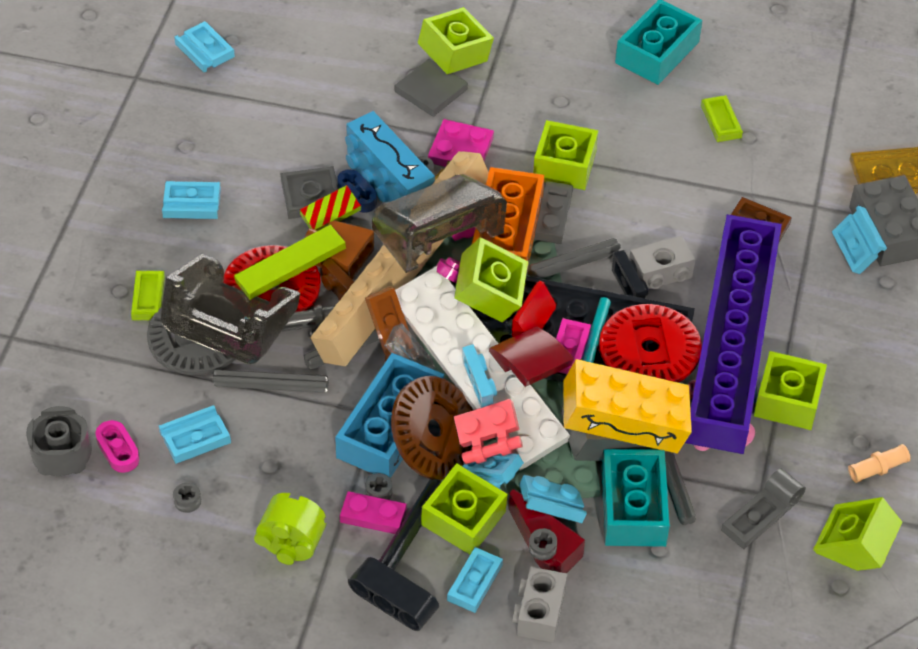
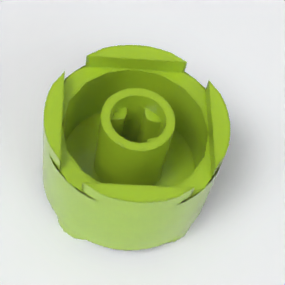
[254,493,327,565]

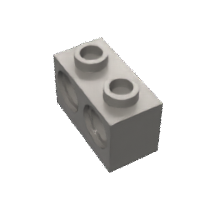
[513,567,567,643]

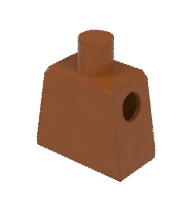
[305,220,374,279]

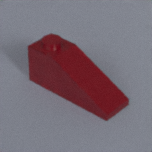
[509,489,585,573]

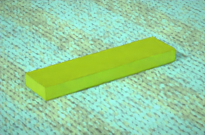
[234,224,346,300]

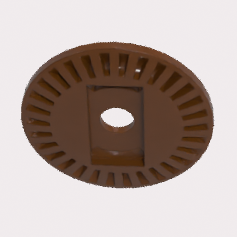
[391,376,473,480]

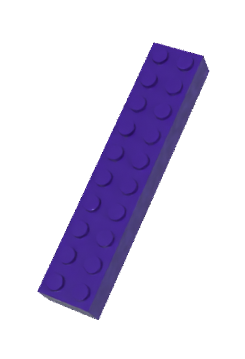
[685,214,782,454]

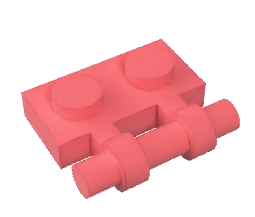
[454,399,523,465]

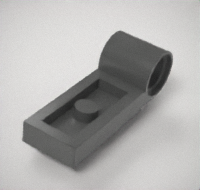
[534,181,573,244]
[721,468,806,549]

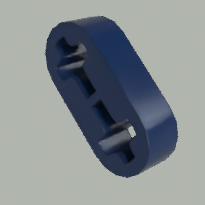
[338,169,377,213]

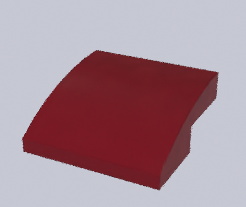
[489,327,574,387]

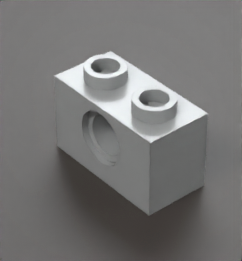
[629,236,695,290]

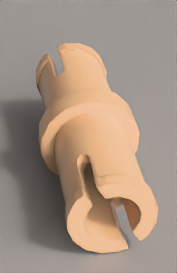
[848,444,911,483]

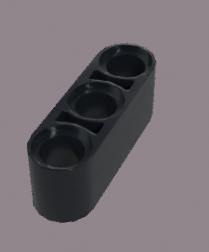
[348,557,439,631]

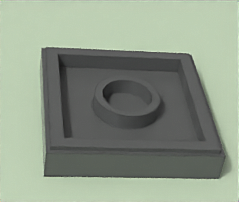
[395,59,468,117]
[280,166,338,219]

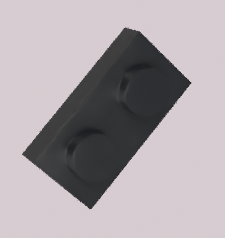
[612,250,648,299]

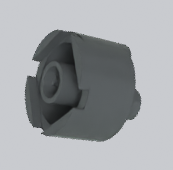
[26,406,92,476]

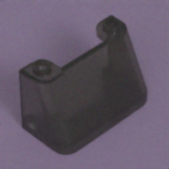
[372,174,507,273]
[161,254,300,364]

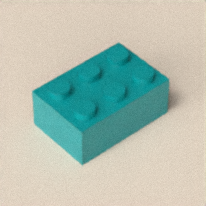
[615,0,703,85]
[602,449,670,547]

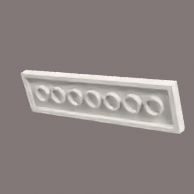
[395,266,570,471]

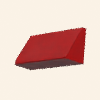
[512,280,556,337]

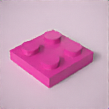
[428,119,494,167]

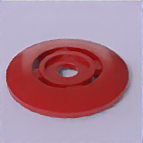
[222,245,321,323]
[599,304,702,383]

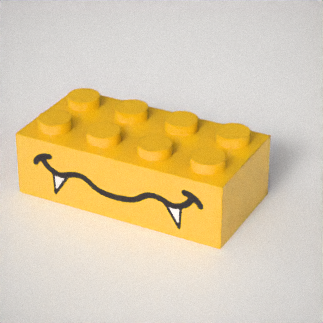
[563,359,692,454]

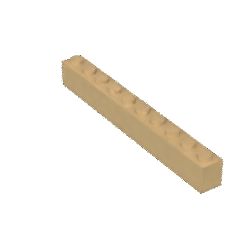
[310,151,489,366]

